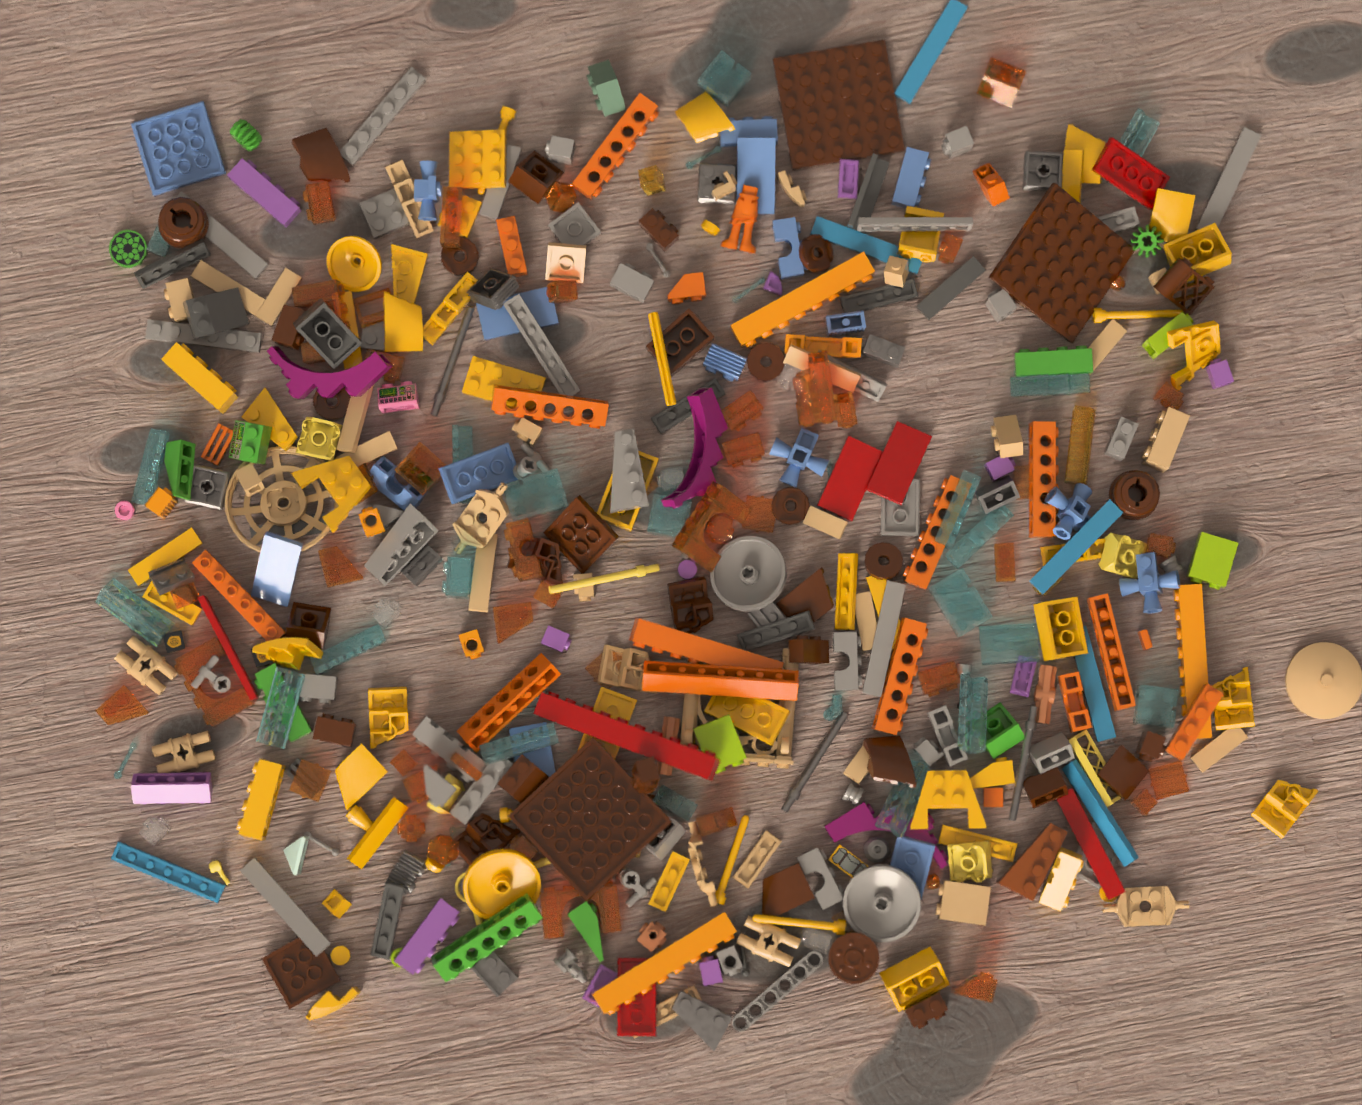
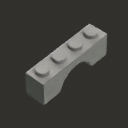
[450,752,513,825]

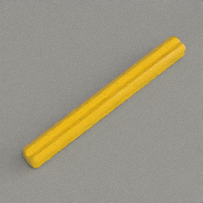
[648,312,676,406]

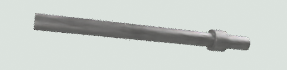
[430,307,474,417]
[1008,706,1038,821]
[781,711,849,813]

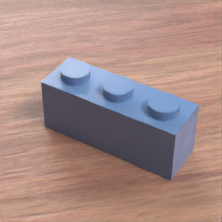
[720,116,778,147]
[891,147,931,208]

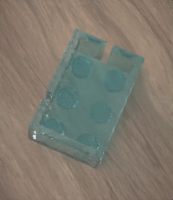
[504,468,568,524]
[928,568,993,638]

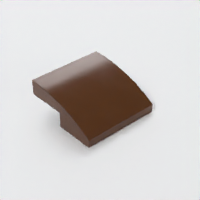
[1097,745,1149,801]

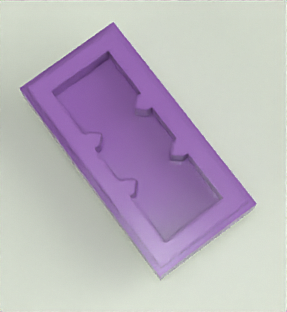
[838,159,859,199]
[1010,656,1037,697]
[582,964,618,1007]

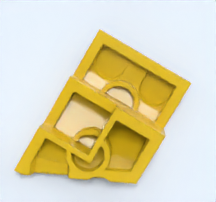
[674,92,735,143]
[1065,124,1106,184]
[1149,188,1195,243]
[383,291,423,352]
[252,638,323,670]
[1212,667,1255,730]
[368,687,409,749]
[335,743,388,811]
[1251,780,1318,839]
[306,986,361,1020]

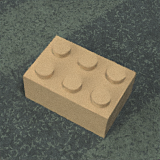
[1141,407,1190,473]

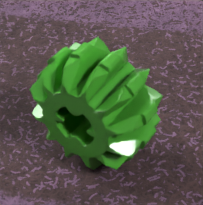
[230,119,262,151]
[1131,225,1164,257]

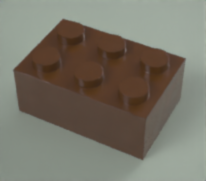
[646,309,714,377]

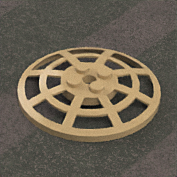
[225,446,339,552]

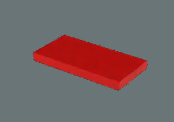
[1092,137,1170,210]
[866,421,932,505]
[817,436,883,521]
[617,958,656,1036]

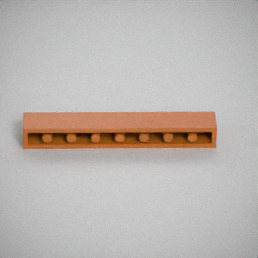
[629,618,784,669]
[642,660,799,701]

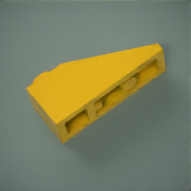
[970,757,1015,789]

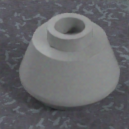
[864,836,890,863]

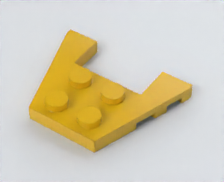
[1167,320,1221,392]
[291,456,371,533]
[910,770,986,829]

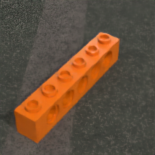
[572,93,659,200]
[491,384,609,429]
[1029,421,1059,538]
[903,475,972,590]
[192,550,286,641]
[1087,593,1136,711]
[872,618,928,735]
[456,653,561,753]

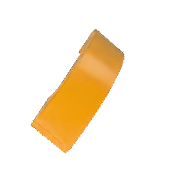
[785,334,862,358]

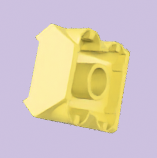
[296,417,343,461]
[1098,533,1147,579]
[427,773,465,814]
[947,841,993,882]

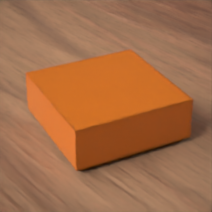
[1137,629,1153,650]
[983,788,1003,807]

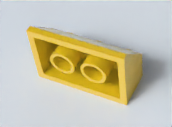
[1163,223,1232,282]
[1033,597,1088,661]
[879,946,950,1011]

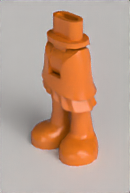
[720,185,759,254]

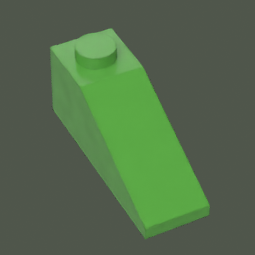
[164,439,196,500]
[567,901,604,962]

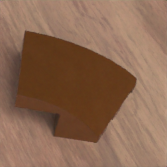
[292,127,350,183]
[506,531,563,585]
[776,567,834,622]
[667,576,714,634]
[863,736,916,788]
[450,813,521,866]
[762,863,815,916]

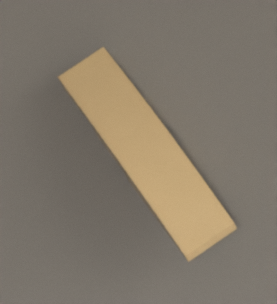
[385,159,434,238]
[328,431,398,469]
[469,534,498,613]

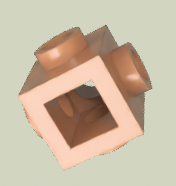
[637,921,667,952]

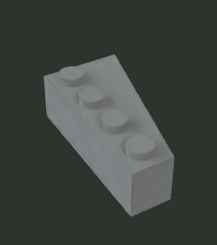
[610,428,648,513]
[364,503,438,586]
[412,716,488,783]

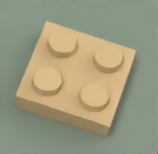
[545,242,586,283]

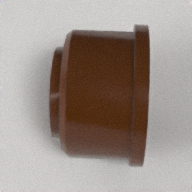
[158,197,209,249]
[1108,470,1160,521]
[828,933,879,984]

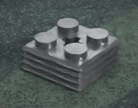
[1023,150,1063,191]
[697,163,737,204]
[467,268,520,310]
[184,464,231,510]

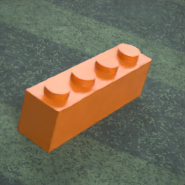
[1165,684,1224,760]

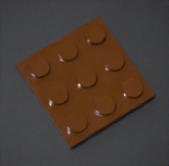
[543,495,619,574]
[261,937,341,1009]

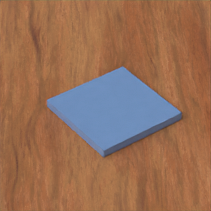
[131,101,226,196]

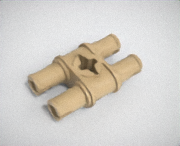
[114,636,179,695]
[152,731,216,773]
[736,915,801,967]

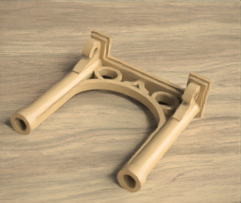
[680,648,799,769]

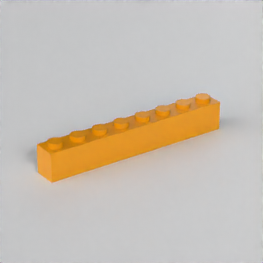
[730,252,875,348]
[1173,584,1212,739]
[592,912,737,1015]

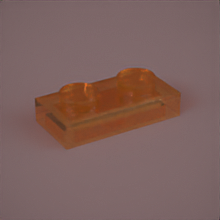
[994,543,1016,582]

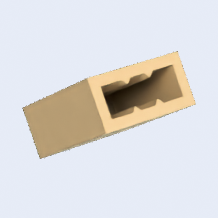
[935,880,991,926]

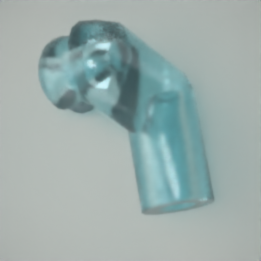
[823,695,842,721]

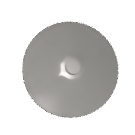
[710,536,787,611]
[843,864,921,942]

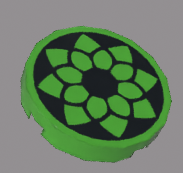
[109,230,148,268]

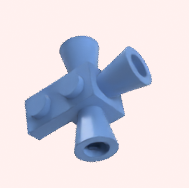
[414,161,442,221]
[769,428,829,487]
[1045,483,1092,540]
[1119,552,1180,614]

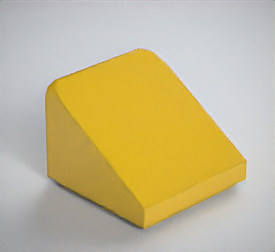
[322,889,352,918]

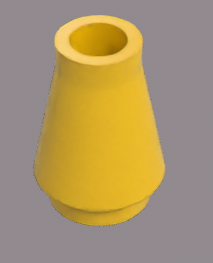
[345,804,373,832]

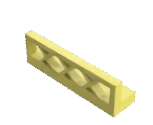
[1068,729,1121,807]

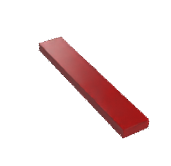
[197,595,259,701]
[1056,788,1126,900]

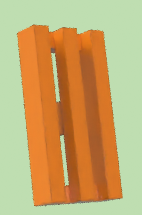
[201,423,233,466]

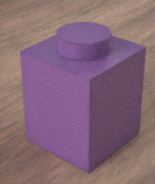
[1206,358,1234,389]
[984,456,1016,482]
[541,625,572,653]
[699,956,723,986]

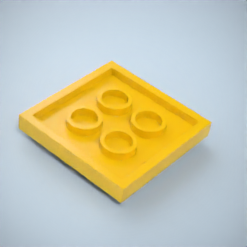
[449,130,507,189]

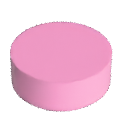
[115,501,135,520]

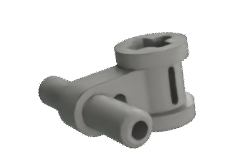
[513,442,551,480]
[191,654,231,693]
[618,868,657,907]
[553,947,587,983]

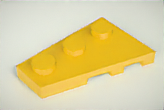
[391,244,428,304]
[242,388,298,452]

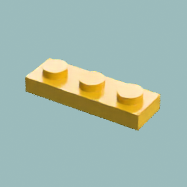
[142,581,203,626]
[648,851,690,912]

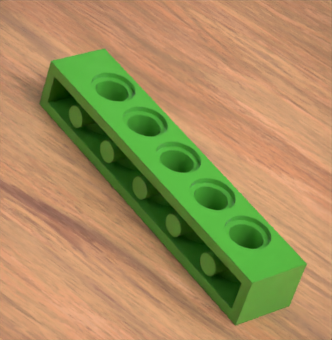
[431,893,543,982]

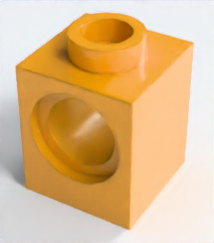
[358,506,386,538]
[459,629,485,660]

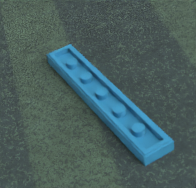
[895,0,968,104]
[810,216,922,274]
[1029,499,1123,594]
[1074,626,1116,742]
[1062,759,1139,867]
[111,841,226,903]

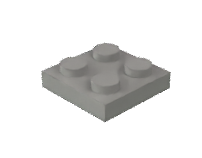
[359,189,409,239]
[548,202,601,245]

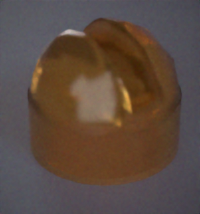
[1109,274,1126,291]
[926,873,940,890]

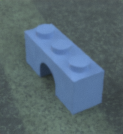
[772,217,807,279]
[366,456,428,511]

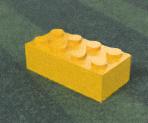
[161,342,238,414]
[597,451,659,532]
[237,759,286,840]

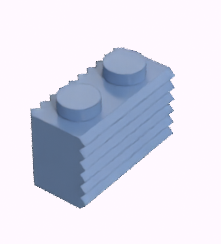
[825,310,866,337]
[703,343,747,382]

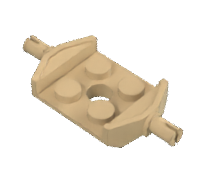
[452,482,509,554]
[688,821,718,907]
[1102,886,1189,927]

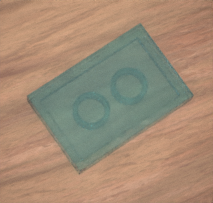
[978,623,1040,665]

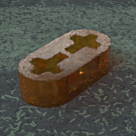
[450,751,483,782]

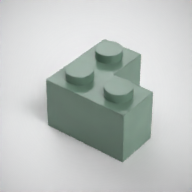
[586,59,626,116]

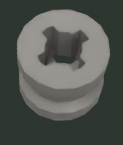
[1159,555,1183,574]
[842,782,864,806]

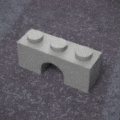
[833,632,862,691]
[927,705,968,767]
[796,847,844,910]

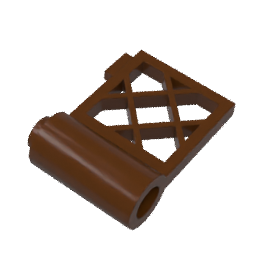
[1153,257,1215,316]

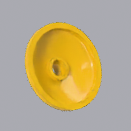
[326,236,382,292]

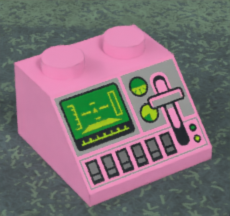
[378,381,420,414]

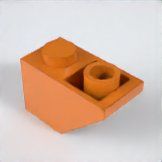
[972,163,1010,207]
[667,272,706,304]

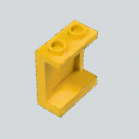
[897,206,944,262]

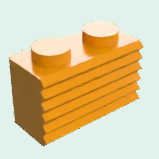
[145,487,178,519]

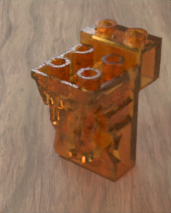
[792,351,857,428]

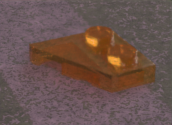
[95,685,150,725]

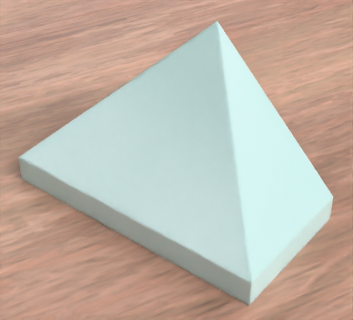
[283,836,310,875]

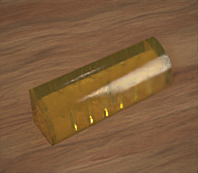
[1064,405,1096,485]

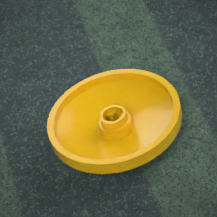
[463,849,541,920]

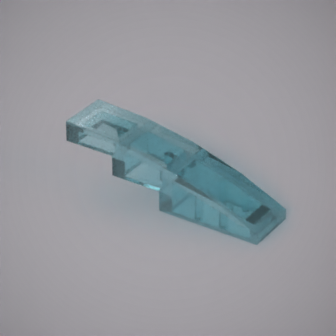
[1010,373,1091,397]
[944,505,1014,569]

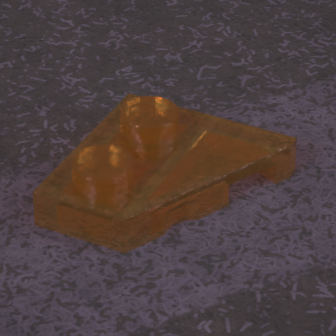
[318,546,363,588]
[493,602,534,644]

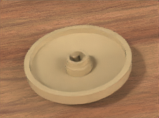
[1285,642,1362,719]

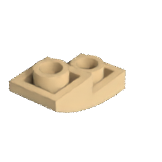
[777,170,807,208]
[803,506,848,539]
[843,746,869,785]

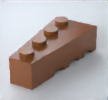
[997,823,1068,901]

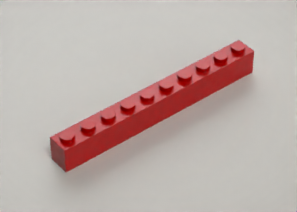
[533,691,721,782]

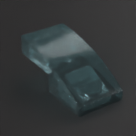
[653,785,698,822]

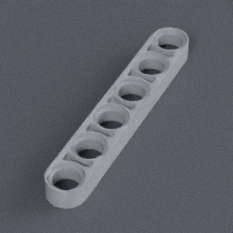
[732,951,823,1032]

